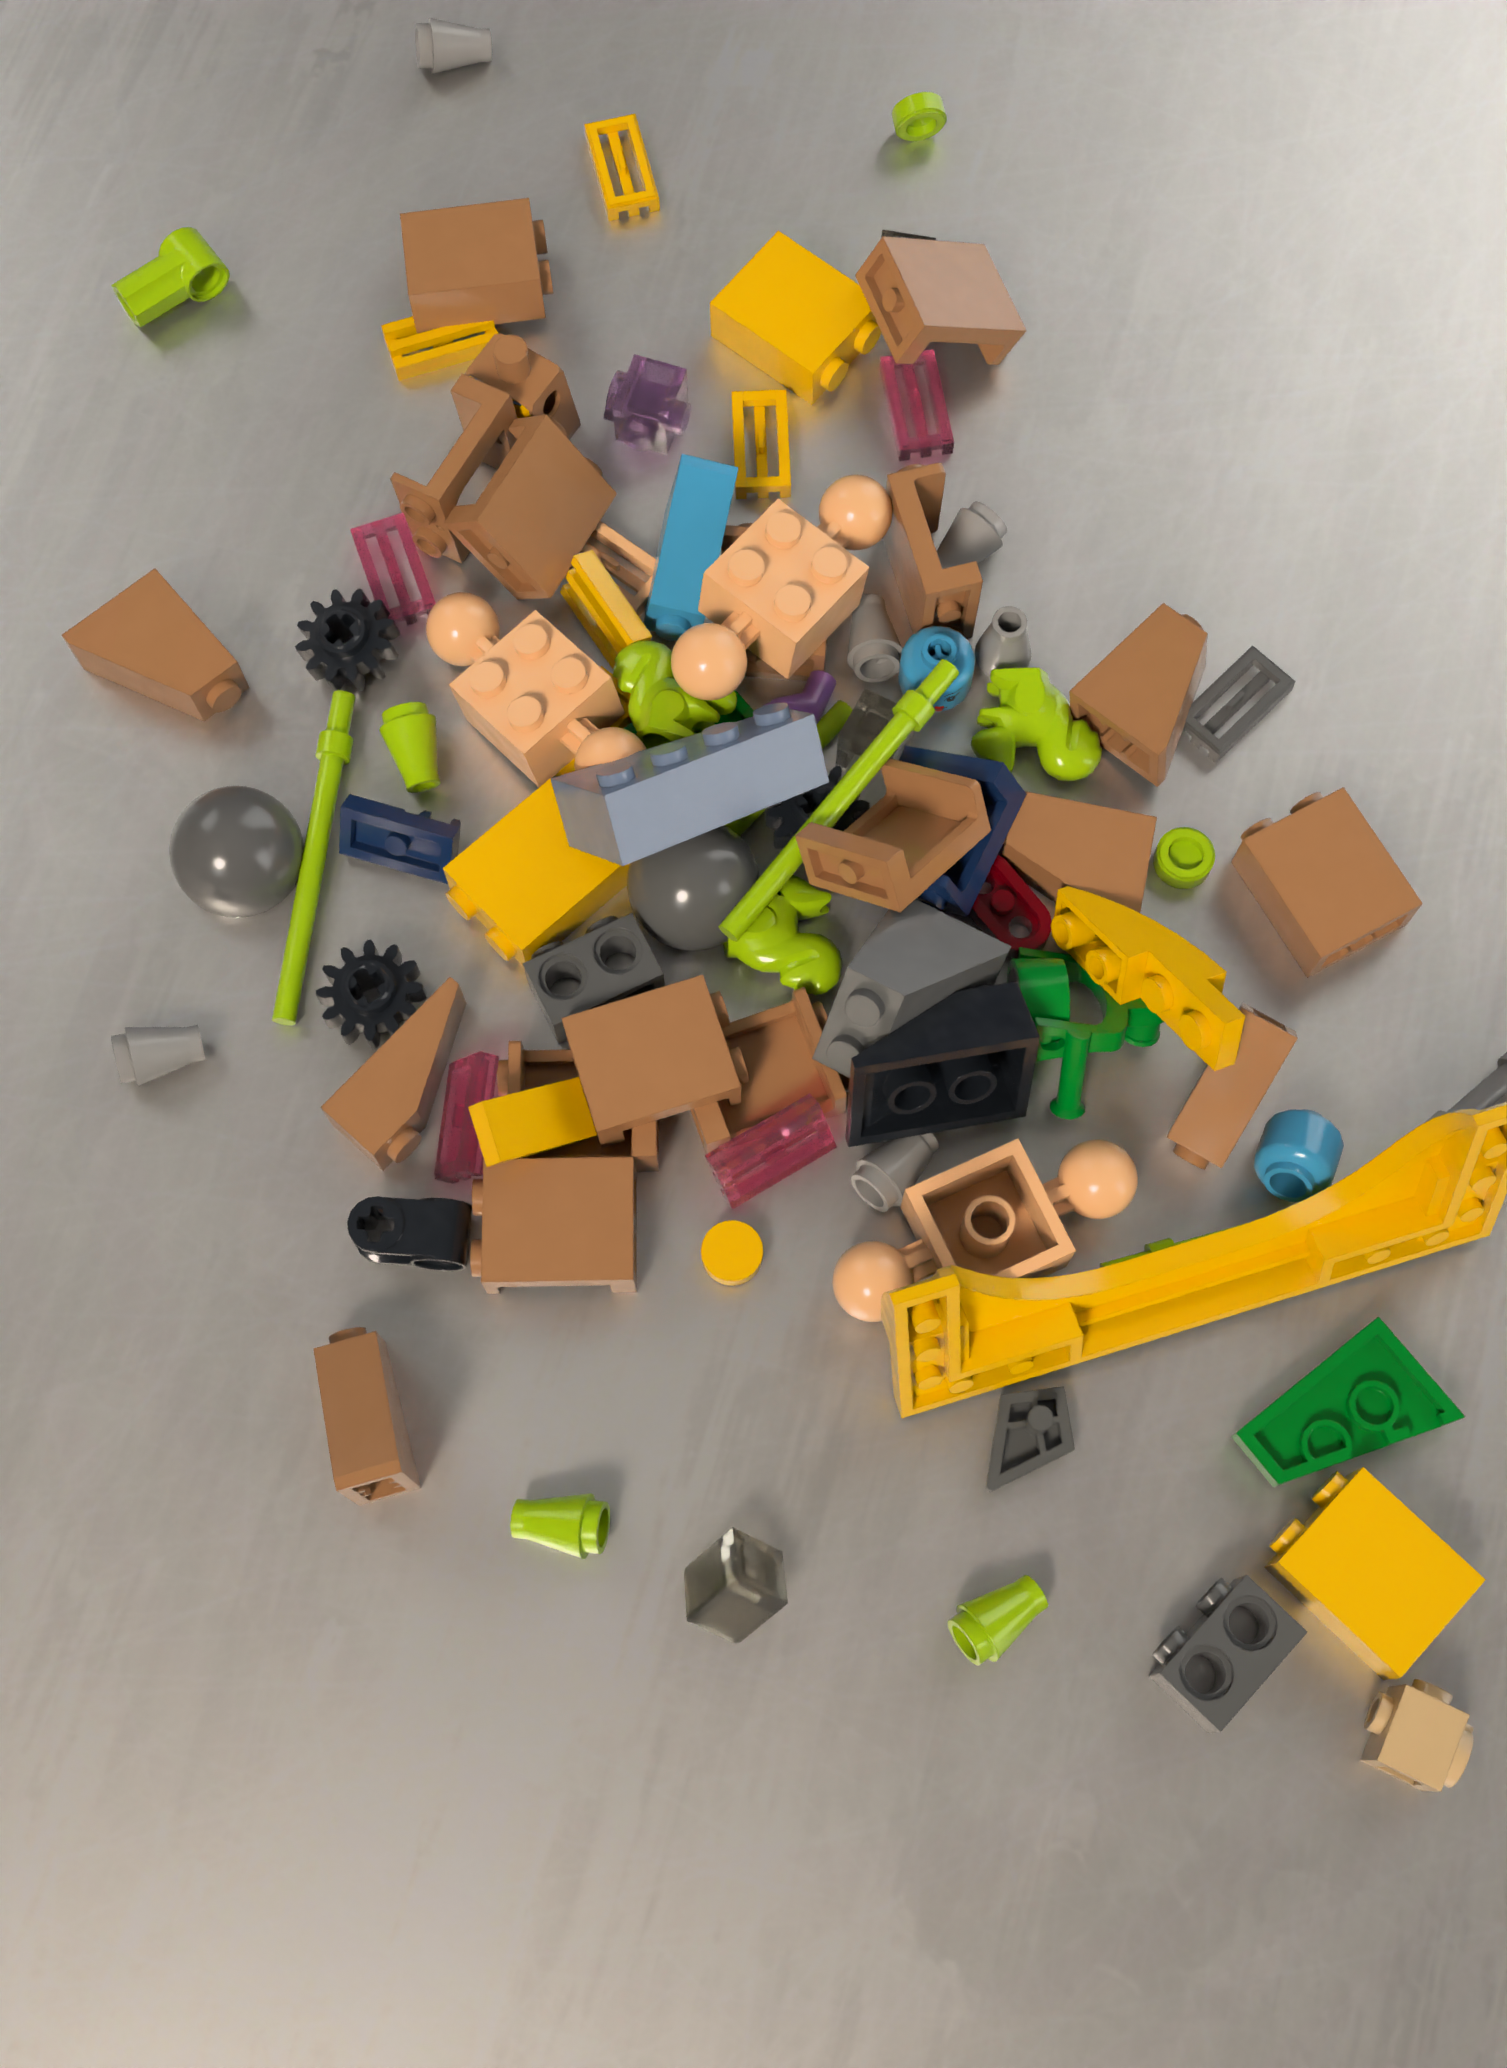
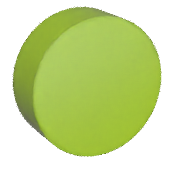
[891,92,947,141]
[1153,827,1215,889]

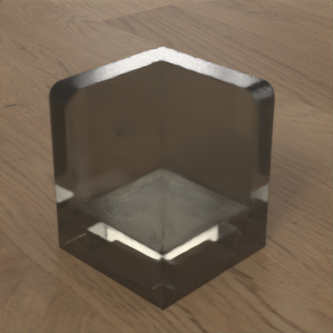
[836,688,915,769]
[684,1527,788,1643]

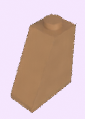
[61,568,250,721]
[1069,603,1208,787]
[1001,791,1157,913]
[1167,1002,1298,1170]
[313,1327,421,1506]

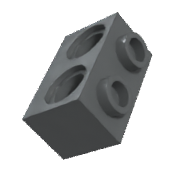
[523,913,665,1044]
[1149,1575,1307,1733]

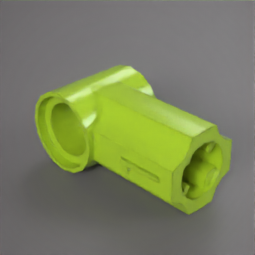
[111,227,230,328]

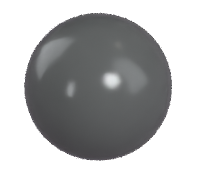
[169,786,304,918]
[627,825,760,951]

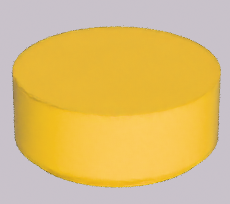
[701,1220,763,1286]

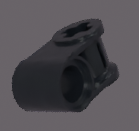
[347,1196,472,1271]

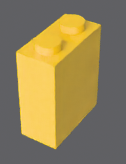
[710,231,881,405]
[443,778,630,965]
[1264,1467,1486,1680]

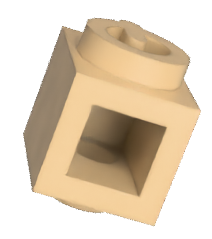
[1360,1679,1474,1792]

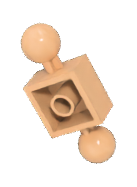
[671,475,893,700]
[426,592,647,787]
[832,1138,1138,1322]

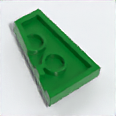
[1231,1317,1465,1488]

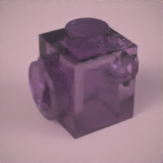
[604,354,691,455]

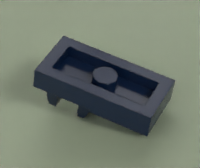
[339,794,461,884]

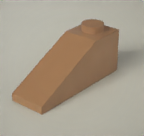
[320,977,467,1171]

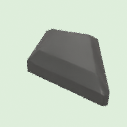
[985,1386,1075,1492]

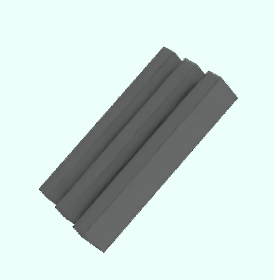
[1182,645,1296,763]

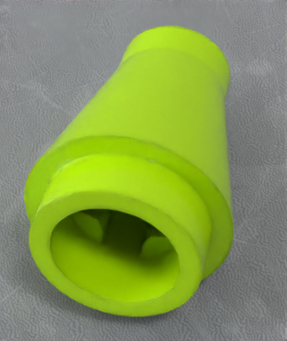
[379,702,441,793]
[510,1493,610,1559]
[947,1575,1048,1666]

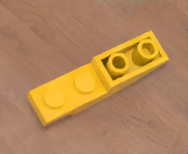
[1051,886,1245,1071]

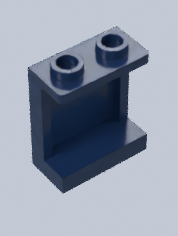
[899,746,1027,917]

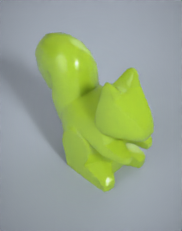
[613,641,737,749]
[971,668,1102,781]
[723,875,843,995]

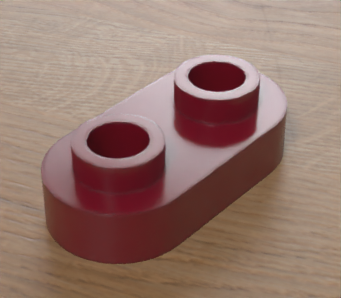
[969,855,1052,959]

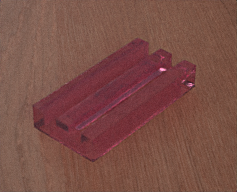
[879,349,954,461]
[350,513,436,626]
[434,1051,499,1184]
[704,1093,837,1209]

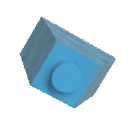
[643,454,738,641]

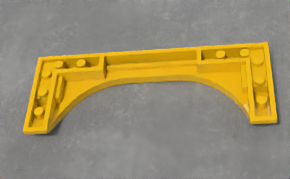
[881,1102,1507,1418]

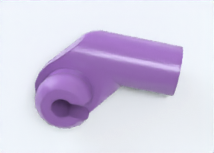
[763,670,836,724]

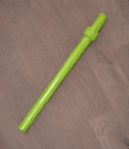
[718,659,959,942]
[272,690,356,1026]

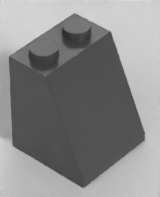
[812,899,1012,1078]

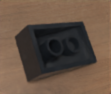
[845,981,1040,1147]

